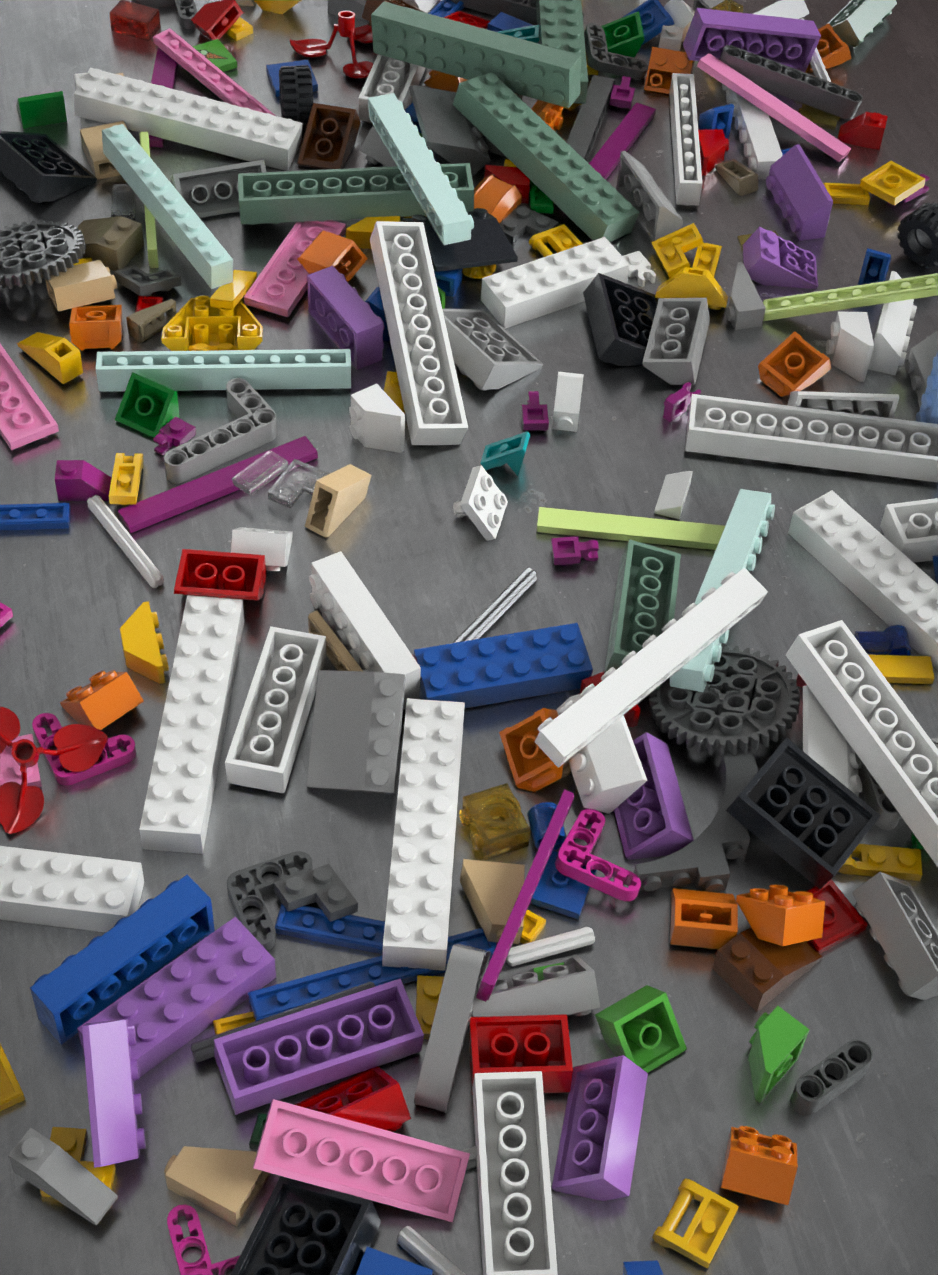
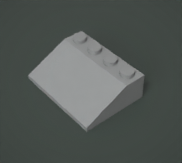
[442,309,543,391]
[307,670,406,795]

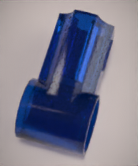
[854,625,912,656]

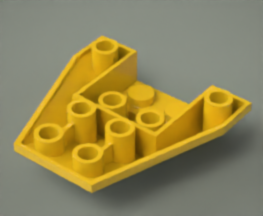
[161,295,263,351]

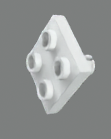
[453,465,508,541]

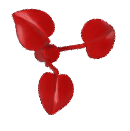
[290,11,373,78]
[0,707,108,834]

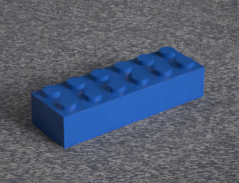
[413,623,593,709]
[30,875,215,1045]

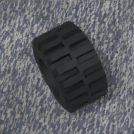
[279,65,313,123]
[897,202,938,268]

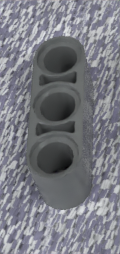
[790,1040,873,1116]

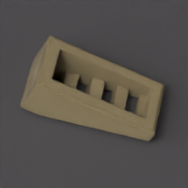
[715,159,758,196]
[126,299,177,343]

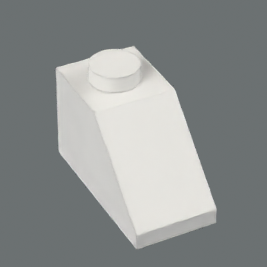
[552,372,584,432]

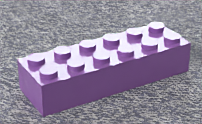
[683,8,821,72]
[77,917,276,1082]
[214,978,424,1115]

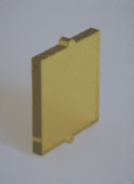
[798,103,840,130]

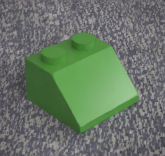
[595,985,687,1073]
[748,1006,810,1103]

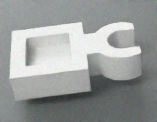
[622,251,656,287]

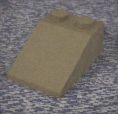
[78,216,144,271]

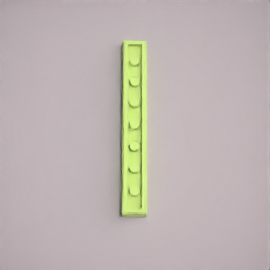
[139,131,159,268]
[763,273,938,321]
[537,507,725,550]

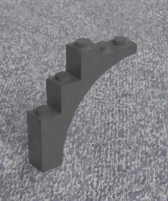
[634,748,758,893]

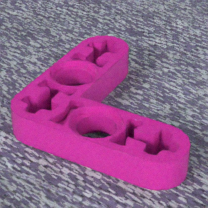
[32,713,136,786]
[555,809,641,902]
[167,1204,240,1275]

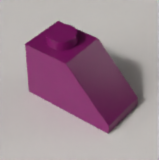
[54,460,112,501]

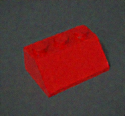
[174,549,266,600]
[469,1014,573,1095]
[295,1066,411,1132]

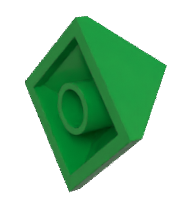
[601,11,645,58]
[16,91,67,129]
[115,372,180,437]

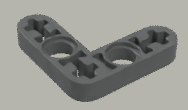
[131,0,197,28]
[584,23,648,80]
[227,851,313,951]

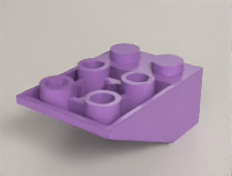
[743,226,818,289]

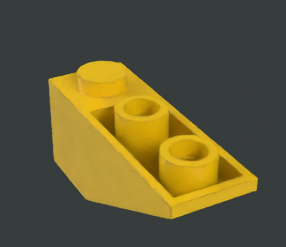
[17,332,83,384]

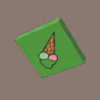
[192,39,237,72]

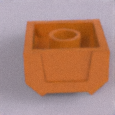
[805,23,851,73]
[474,175,522,223]
[69,305,122,351]
[758,331,832,397]
[499,708,563,792]

